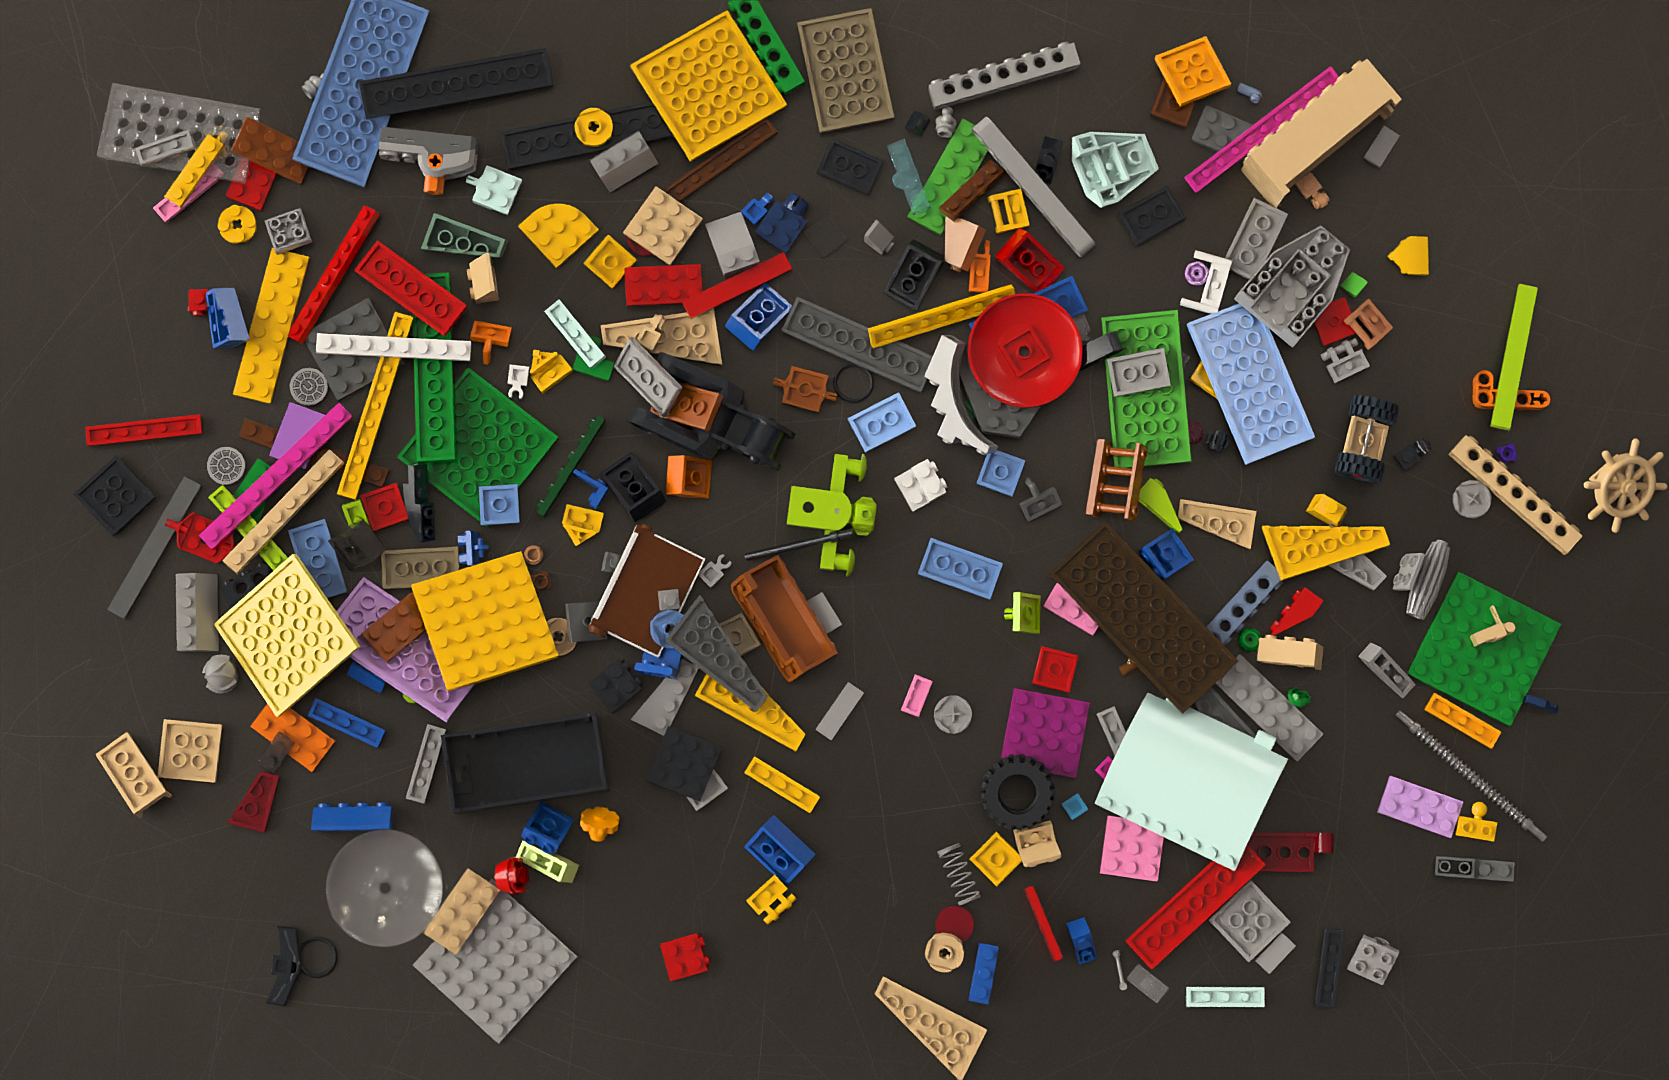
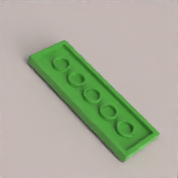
[907,118,988,236]

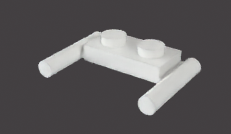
[1180,250,1232,314]

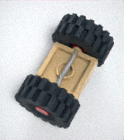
[1334,395,1399,484]

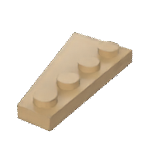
[1177,499,1256,550]

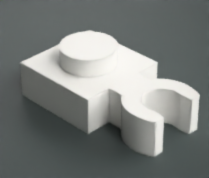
[508,365,529,399]

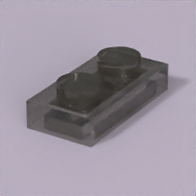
[258,732,295,774]

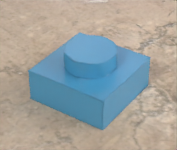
[1061,793,1088,820]

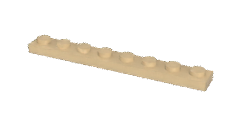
[223,449,344,575]

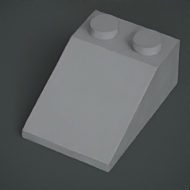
[705,212,760,278]

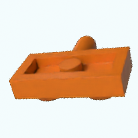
[470,321,512,365]

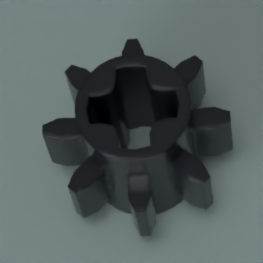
[1205,430,1230,453]

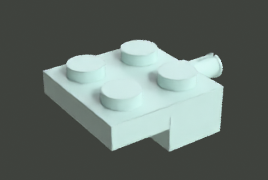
[466,166,522,215]

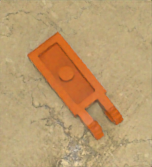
[969,240,991,293]

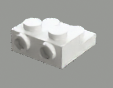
[894,459,948,512]

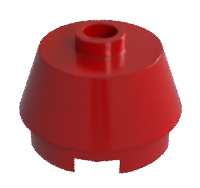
[495,856,529,895]

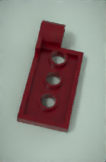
[1247,832,1334,872]

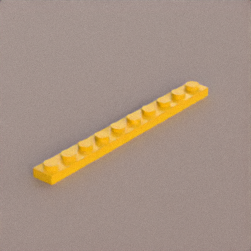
[337,312,414,500]

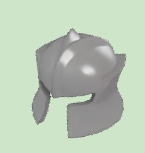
[202,655,239,694]

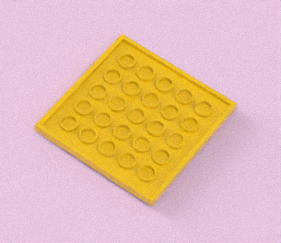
[630,10,787,162]
[411,551,559,692]

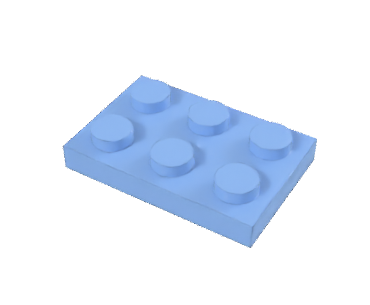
[848,392,916,453]

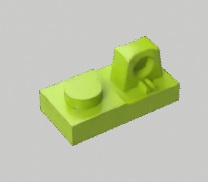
[342,499,373,542]

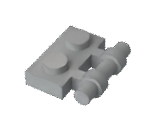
[1321,338,1370,383]

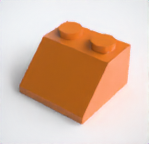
[666,455,712,499]

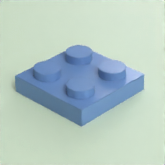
[976,450,1025,497]
[479,484,520,526]

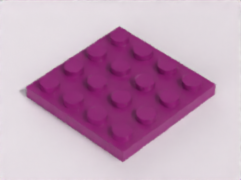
[1001,688,1090,779]

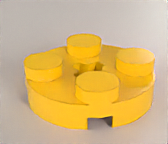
[575,108,613,147]
[218,205,257,244]

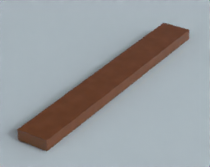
[662,118,778,202]

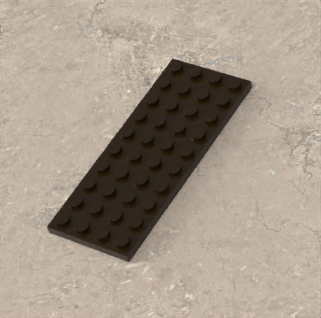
[1049,522,1239,714]

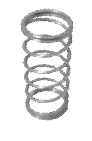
[937,843,981,906]

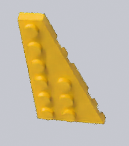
[1262,526,1390,581]
[695,674,805,752]

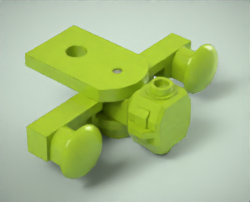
[787,454,877,577]

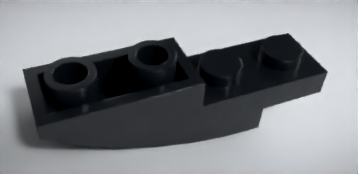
[403,463,435,543]

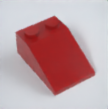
[994,228,1065,293]

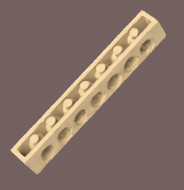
[1448,435,1582,555]

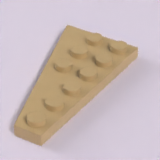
[600,309,722,365]
[875,977,987,1080]

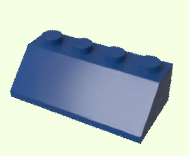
[311,803,393,832]

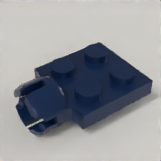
[755,193,809,254]

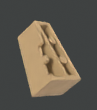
[1257,635,1324,670]

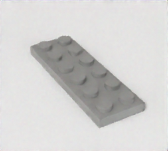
[1215,654,1323,762]

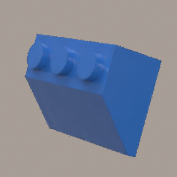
[744,815,816,886]

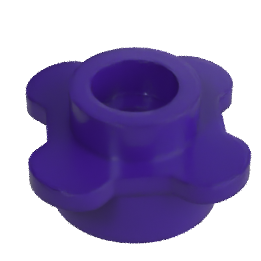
[1496,443,1518,465]

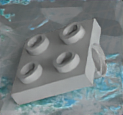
[1347,935,1399,985]

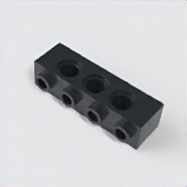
[220,551,291,609]

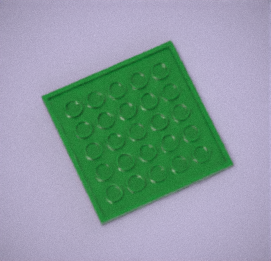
[397,367,559,528]
[1406,572,1561,727]

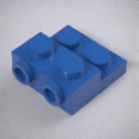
[1139,528,1194,581]
[521,802,575,854]

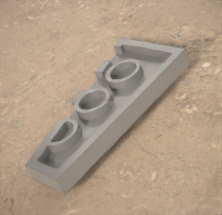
[1329,524,1387,591]
[631,659,699,736]

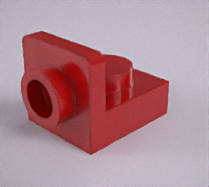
[188,289,209,316]

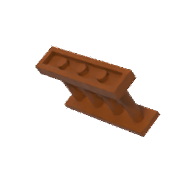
[1086,439,1148,522]

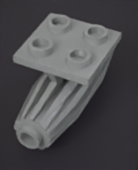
[1393,539,1450,620]

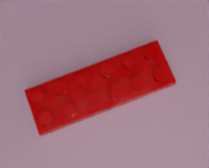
[354,240,468,337]

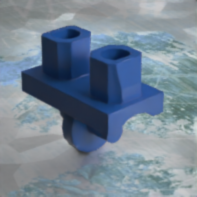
[458,530,489,566]

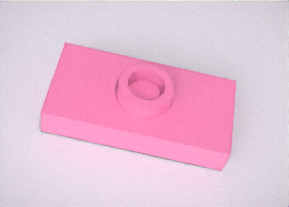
[901,674,933,717]

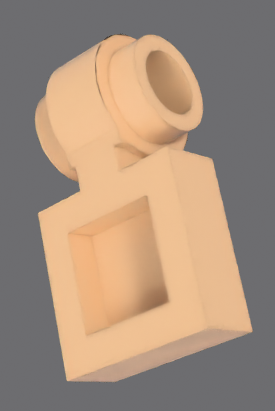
[1295,172,1330,209]

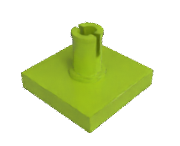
[1004,592,1041,634]

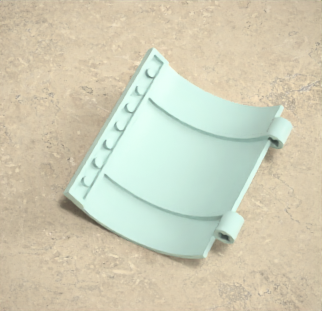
[1094,693,1288,871]

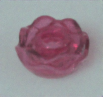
[1188,421,1204,444]

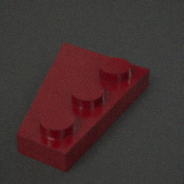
[227,771,280,833]

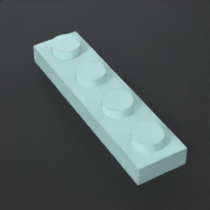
[544,300,606,369]
[1186,987,1265,1007]

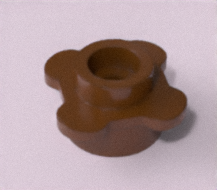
[531,571,552,592]

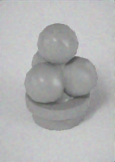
[302,73,324,99]
[935,106,957,138]

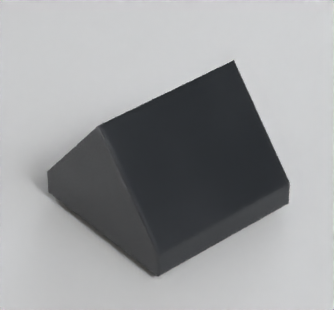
[905,111,931,137]

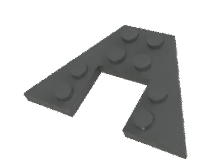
[959,355,1041,438]

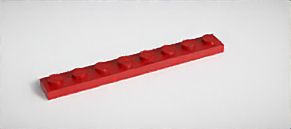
[288,205,380,344]

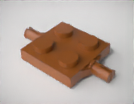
[773,366,837,413]

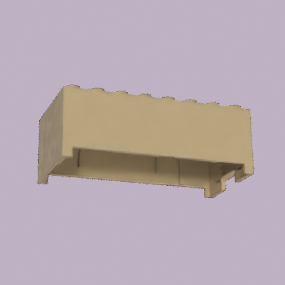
[1241,59,1402,208]

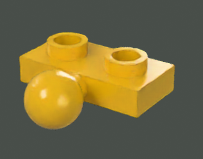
[1455,802,1497,842]

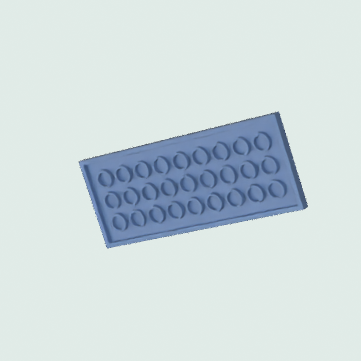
[292,0,429,187]

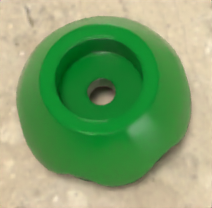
[1238,628,1262,652]
[1288,687,1311,707]

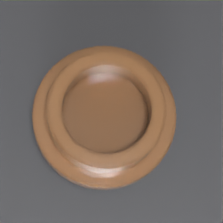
[524,545,543,565]

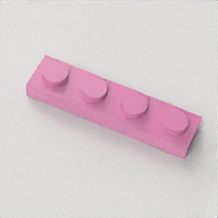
[153,162,225,223]

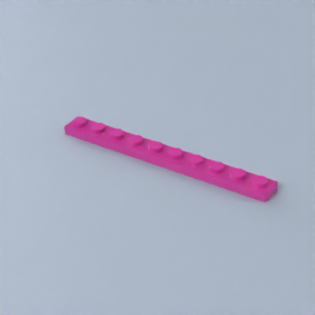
[1184,66,1339,193]
[199,403,353,550]

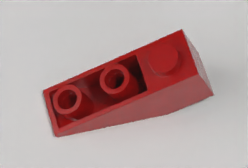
[1270,587,1324,636]

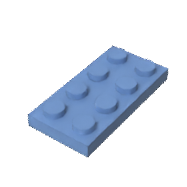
[288,519,348,599]
[918,538,1003,600]

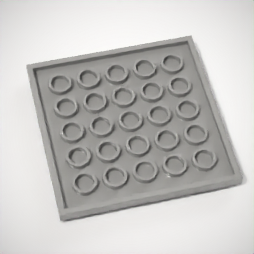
[413,878,578,1044]

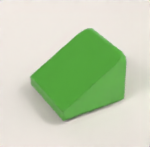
[1340,272,1368,299]

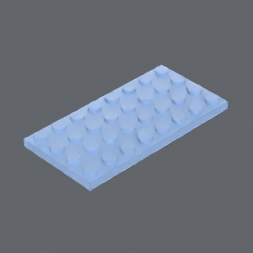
[1186,304,1315,465]

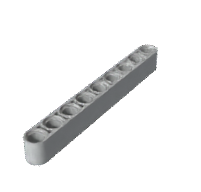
[972,117,1096,258]

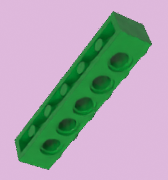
[727,0,805,97]

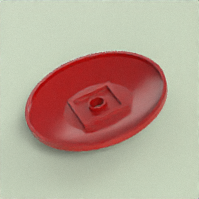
[968,293,1082,408]

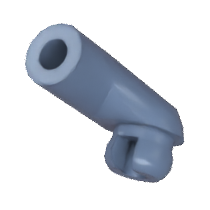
[1237,83,1262,103]

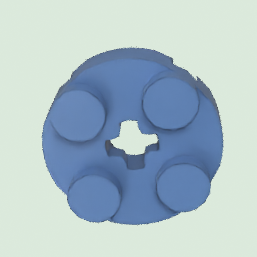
[650,610,684,648]

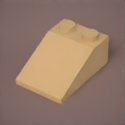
[467,253,499,304]

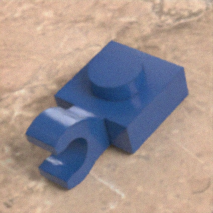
[741,192,774,225]

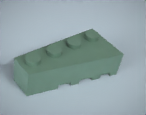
[421,213,508,259]

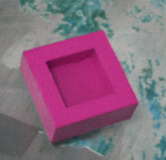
[1095,756,1113,780]

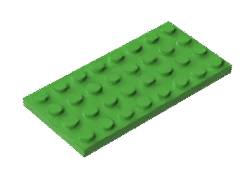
[1101,310,1192,468]

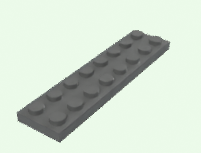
[781,297,933,393]

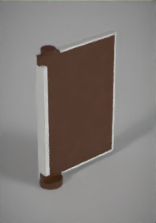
[587,523,705,658]

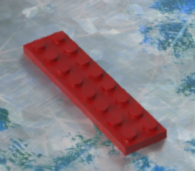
[1125,845,1266,970]

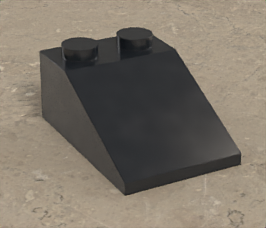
[884,239,945,311]
[600,452,666,522]

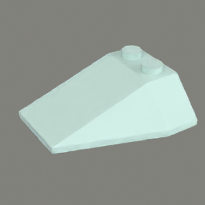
[1072,132,1159,208]

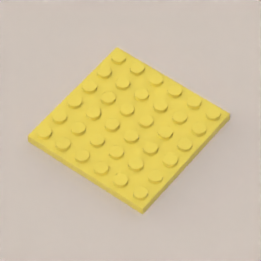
[214,554,360,717]

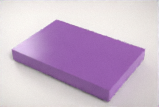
[269,402,325,469]

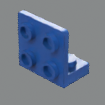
[635,647,682,680]

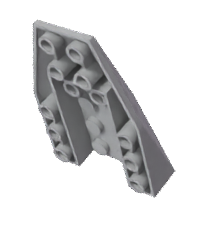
[1234,226,1350,348]

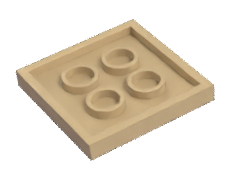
[623,186,703,266]
[157,719,223,783]

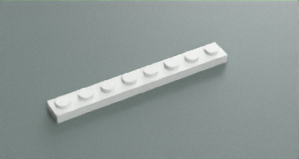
[316,333,471,361]

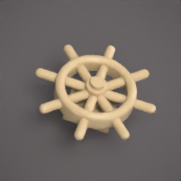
[1584,438,1667,533]

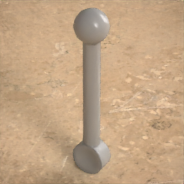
[1113,950,1127,990]

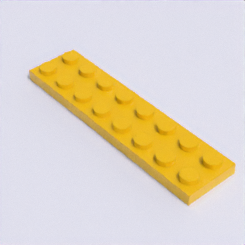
[233,248,310,404]

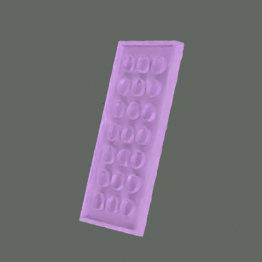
[336,577,475,722]

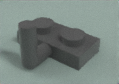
[1019,477,1062,522]

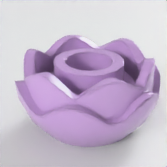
[1185,262,1209,285]

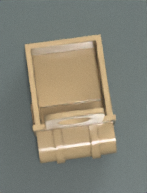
[1470,605,1515,647]

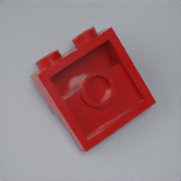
[660,933,710,981]

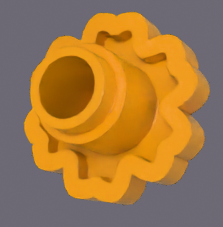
[580,807,619,842]

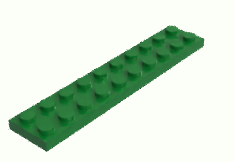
[412,272,456,463]

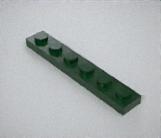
[536,415,606,518]

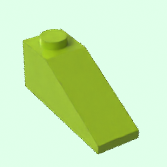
[1138,478,1182,534]

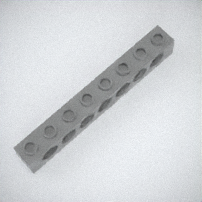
[928,42,1080,110]

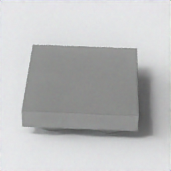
[265,208,312,255]

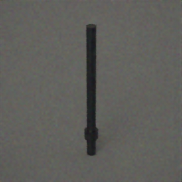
[745,529,854,561]

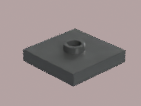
[565,601,608,643]

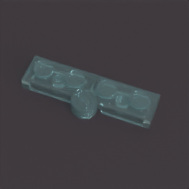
[887,139,931,215]

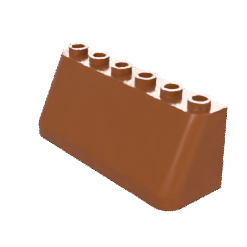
[731,555,838,682]

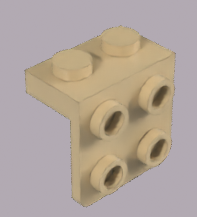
[1013,820,1061,867]

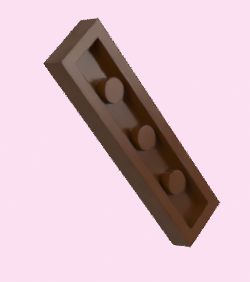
[939,160,1004,222]

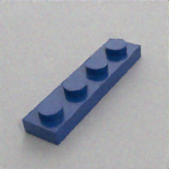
[308,698,386,748]

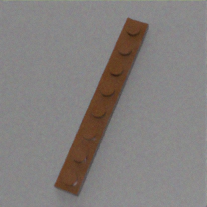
[239,419,390,488]

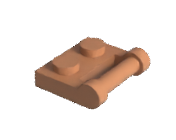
[1343,299,1393,350]

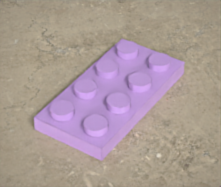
[1377,776,1463,838]

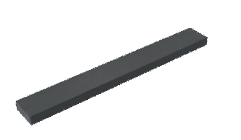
[107,476,202,619]

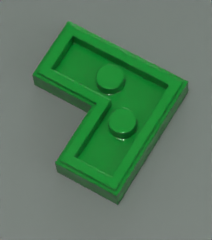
[572,335,615,381]

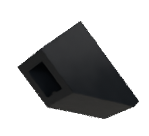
[1035,136,1063,184]

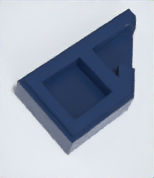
[1523,695,1559,714]

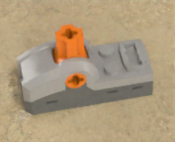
[379,127,479,195]

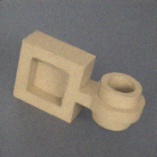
[636,314,666,351]

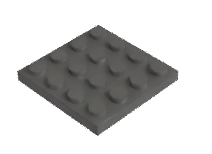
[305,298,405,401]

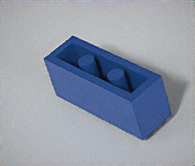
[968,943,999,1004]

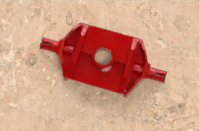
[165,512,236,564]

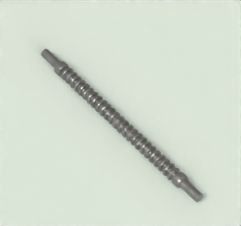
[1395,710,1547,842]

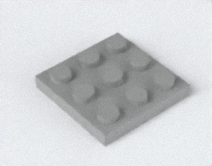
[1208,880,1291,962]

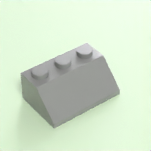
[590,131,659,192]

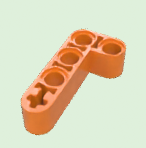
[1473,370,1551,410]

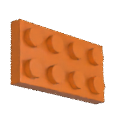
[250,704,336,772]

